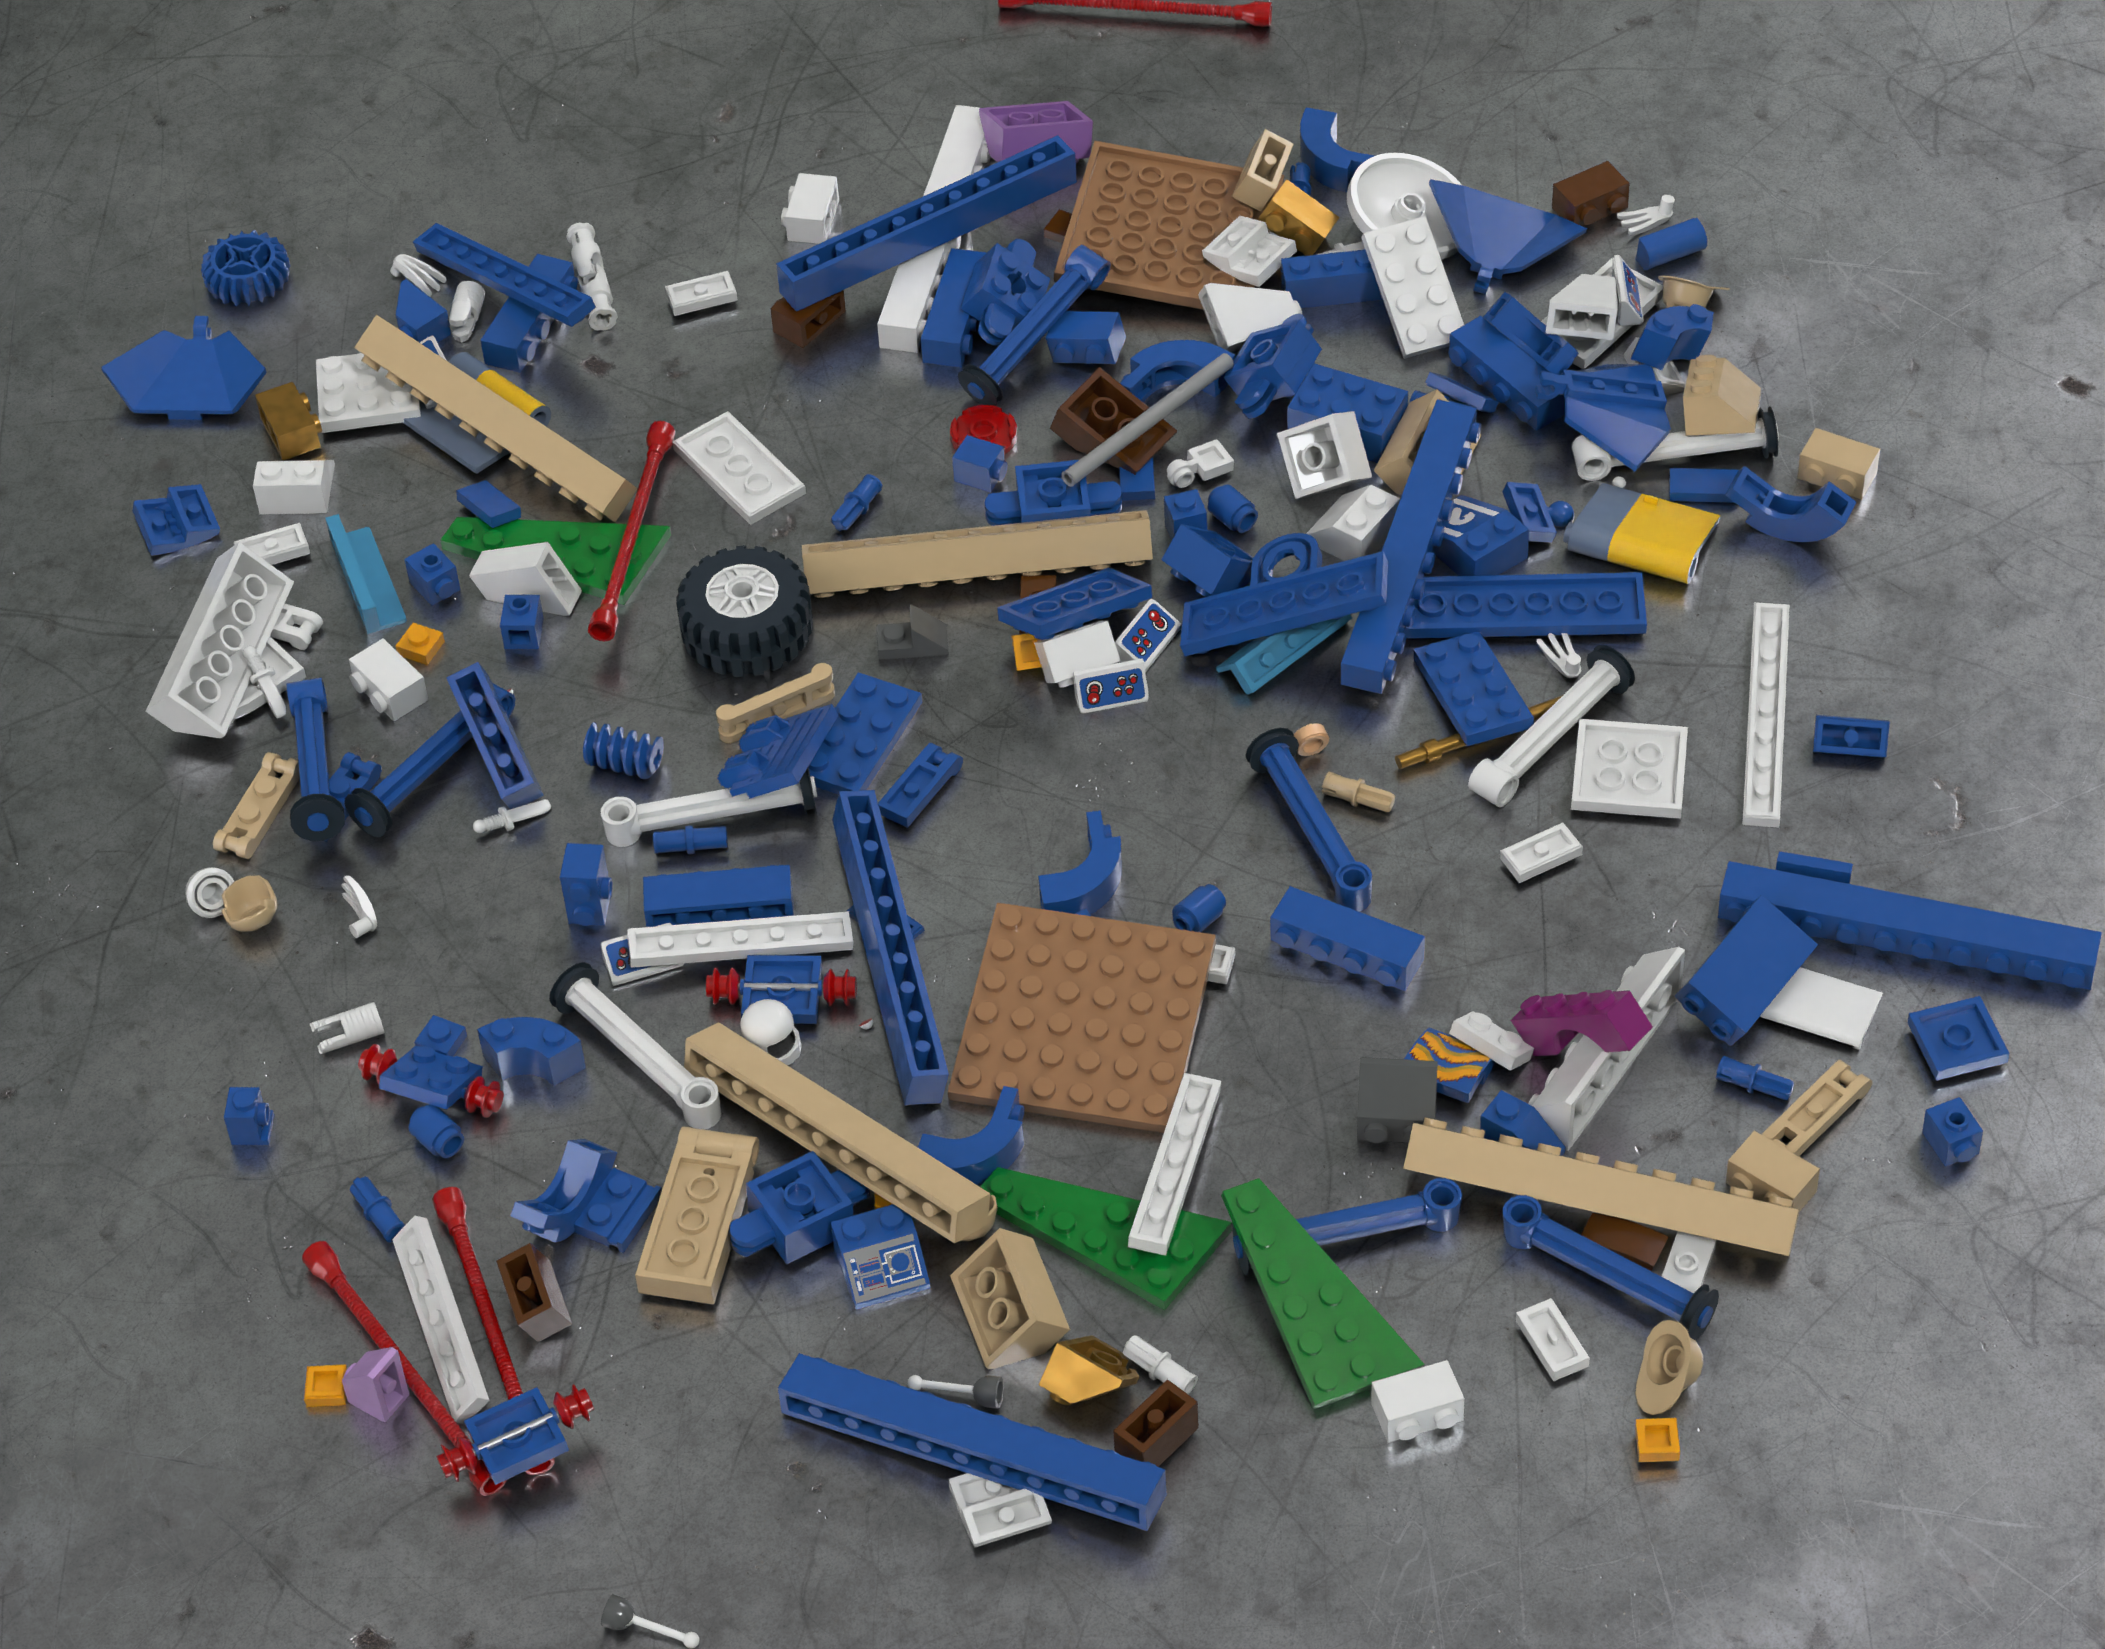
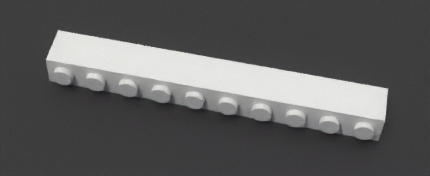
[877,105,991,353]

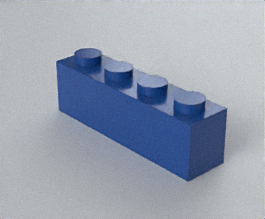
[921,248,987,368]
[1281,249,1383,309]
[480,254,578,373]
[1449,316,1565,431]
[446,662,544,809]
[643,865,794,927]
[1270,886,1425,991]

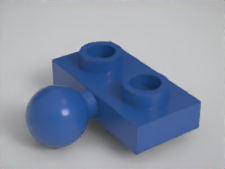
[1502,482,1574,543]

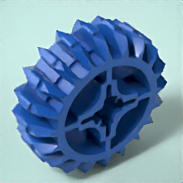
[201,230,290,307]

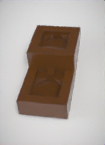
[1581,1213,1669,1271]

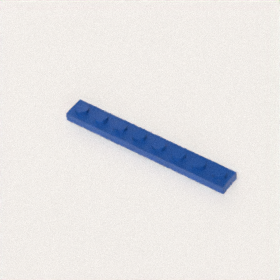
[413,223,596,327]

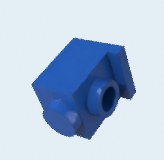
[224,1087,275,1145]

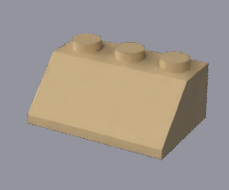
[1683,355,1761,436]
[1374,389,1482,495]
[950,1228,1070,1369]

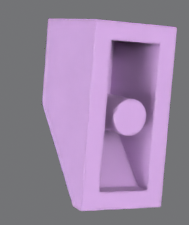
[342,1347,409,1423]

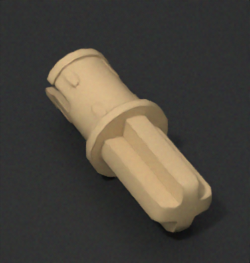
[1322,772,1395,812]

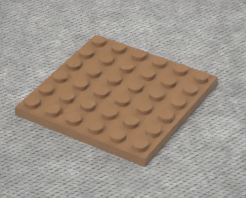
[1054,141,1284,310]
[948,903,1216,1133]

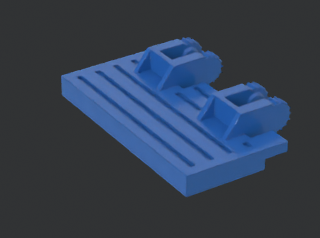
[717,704,838,799]

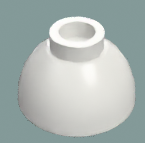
[185,867,234,918]

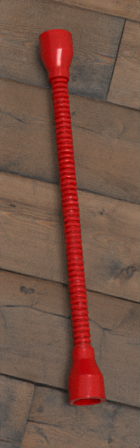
[998,0,1273,27]
[588,421,676,642]
[432,1187,555,1475]
[302,1241,507,1496]

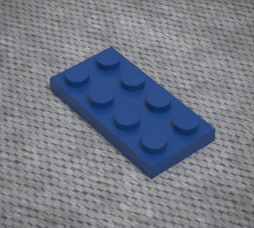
[997,568,1152,640]
[1413,632,1534,746]
[808,672,922,794]

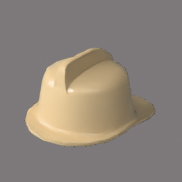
[1658,275,1730,308]
[1635,1320,1703,1415]

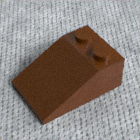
[1050,367,1177,475]

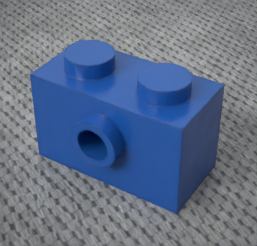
[1046,311,1126,364]
[560,843,613,926]

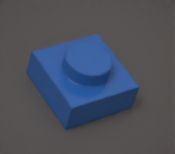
[414,1015,467,1057]

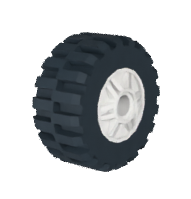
[676,545,813,677]

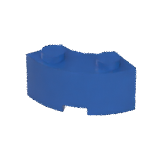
[1631,304,1714,370]
[477,1017,586,1086]

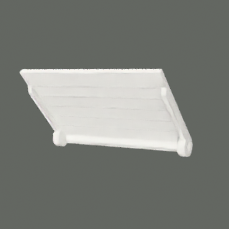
[1760,967,1883,1050]

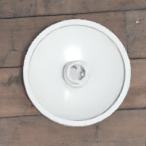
[1347,153,1461,260]

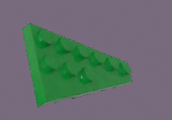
[440,517,671,605]
[980,1167,1232,1311]
[1221,1178,1425,1410]

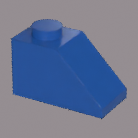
[396,279,451,343]
[1480,1090,1566,1156]

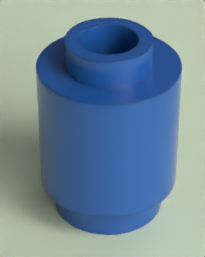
[1207,484,1258,533]
[1172,884,1226,932]
[409,1104,464,1158]

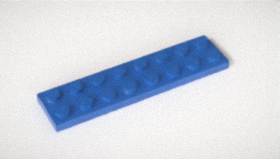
[1404,572,1647,638]

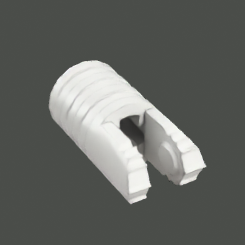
[448,281,486,343]
[310,1002,385,1054]

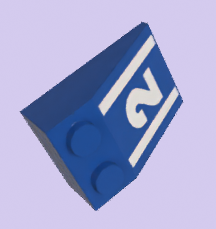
[1432,495,1529,576]

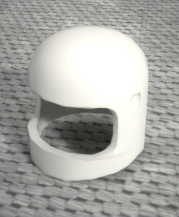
[740,999,802,1065]

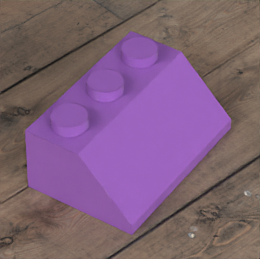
[979,101,1093,163]

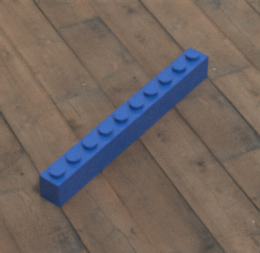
[776,135,1077,311]
[1341,399,1481,694]
[832,790,949,1105]
[1718,861,2102,990]
[778,1353,1167,1531]

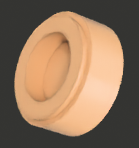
[1294,723,1329,756]

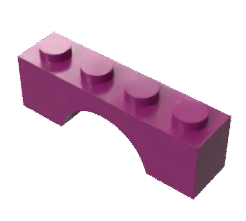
[1510,990,1653,1056]

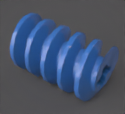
[583,722,664,779]

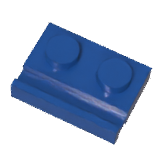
[574,1168,662,1253]

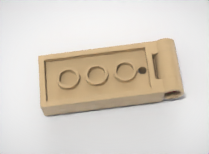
[635,1127,759,1305]

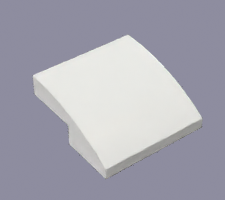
[1202,216,1297,287]
[949,1473,1052,1548]

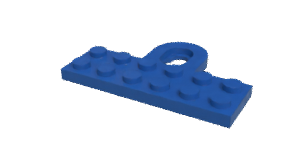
[1180,533,1388,656]

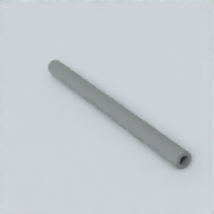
[1062,353,1234,487]

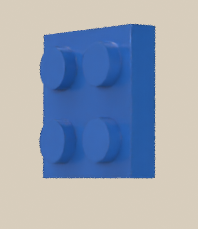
[1907,996,2010,1081]

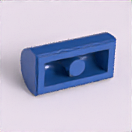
[1635,218,1707,270]
[1813,714,1890,757]

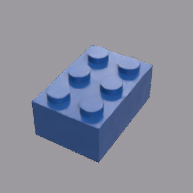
[1287,363,1408,463]

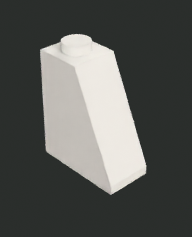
[1545,274,1618,340]
[1198,283,1302,352]
[469,542,582,616]

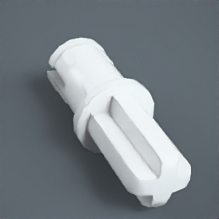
[1123,1335,1198,1394]

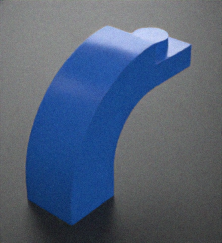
[1300,107,1374,193]
[1483,292,1579,375]
[1120,340,1235,402]
[1725,466,1856,542]
[1038,810,1122,915]
[918,1086,1024,1186]
[510,1139,617,1243]

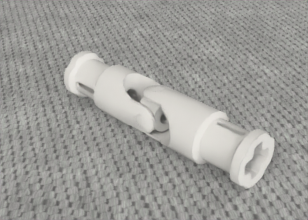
[566,222,618,331]

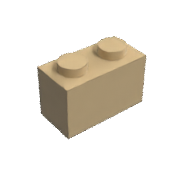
[1232,129,1294,211]
[1797,428,1880,500]
[1726,1130,1820,1212]

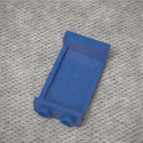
[1675,894,1818,1046]

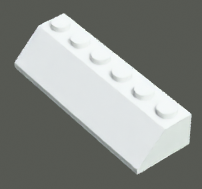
[145,542,294,738]
[1528,947,1685,1151]

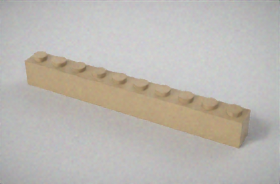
[354,314,638,522]
[802,510,1153,598]
[684,1022,990,1244]
[1403,1117,1800,1256]

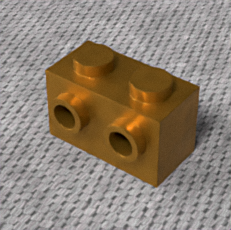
[1258,179,1340,256]
[255,381,322,460]

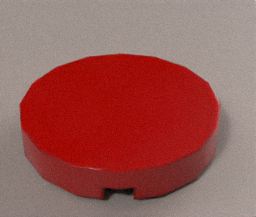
[950,405,1018,455]

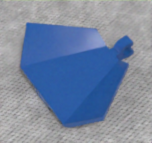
[1429,179,1587,295]
[101,316,267,420]
[1535,364,1671,472]

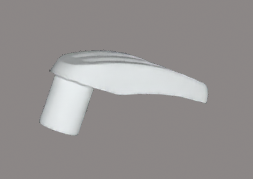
[1617,195,1675,235]
[390,254,447,297]
[1536,633,1581,678]
[342,876,377,938]

